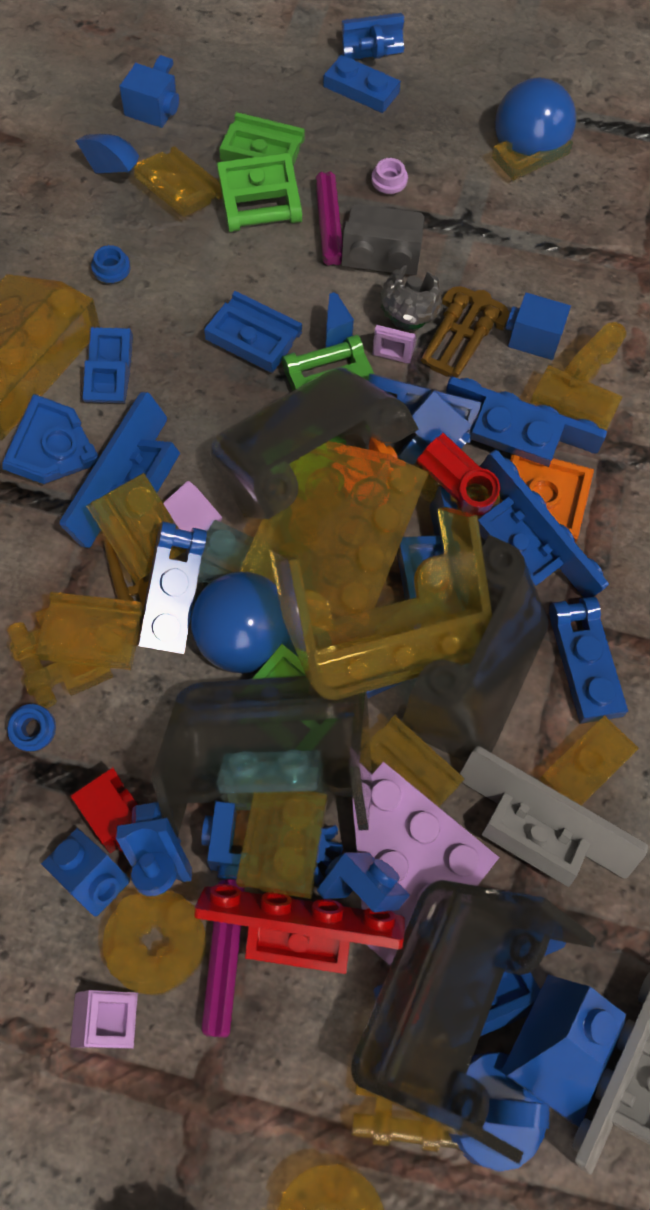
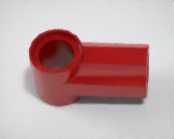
[416,433,500,516]

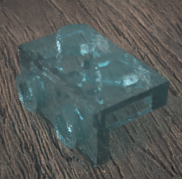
[217,750,327,810]

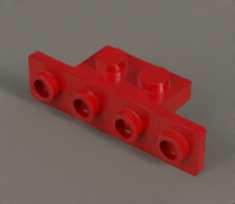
[194,884,405,974]

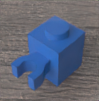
[119,55,179,128]
[397,389,472,468]

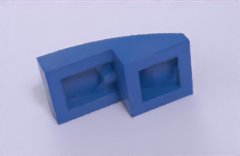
[83,327,133,403]

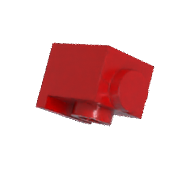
[71,767,138,854]

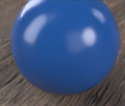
[495,78,576,164]
[191,572,293,673]

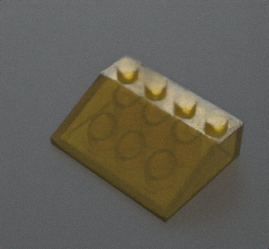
[0,274,100,441]
[239,435,429,640]

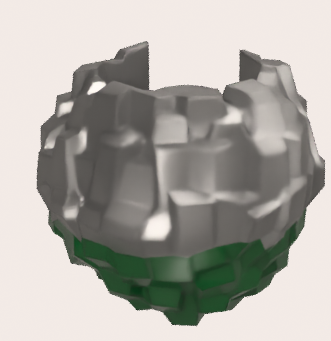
[381,265,442,331]

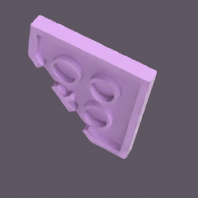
[352,762,500,974]

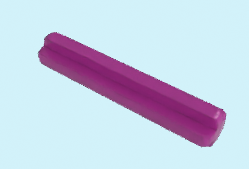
[316,171,343,266]
[201,879,245,1038]

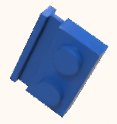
[204,291,302,373]

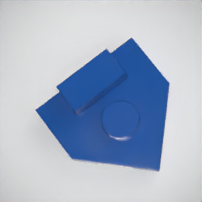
[2,394,99,484]

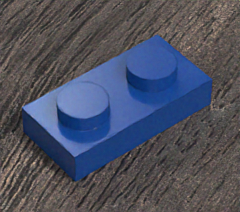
[323,55,401,113]

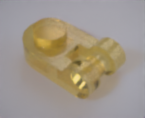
[563,322,626,387]

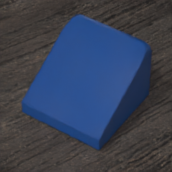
[325,292,354,348]

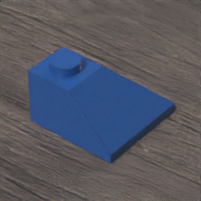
[501,975,626,1127]

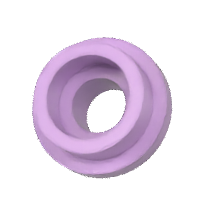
[371,158,408,194]

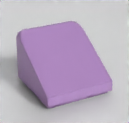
[372,325,417,364]
[159,481,222,534]
[70,990,138,1048]

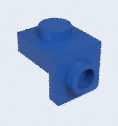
[202,801,260,881]
[41,827,130,916]
[317,853,410,912]

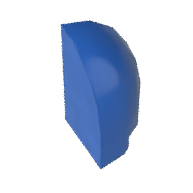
[75,134,140,173]

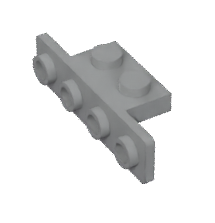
[458,746,649,887]
[572,972,650,1175]

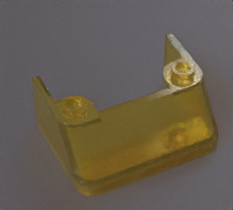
[269,507,495,700]

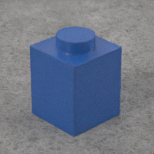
[505,292,571,360]

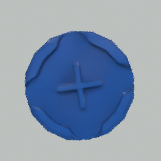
[444,1052,549,1172]

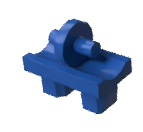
[342,13,404,59]
[116,802,192,896]

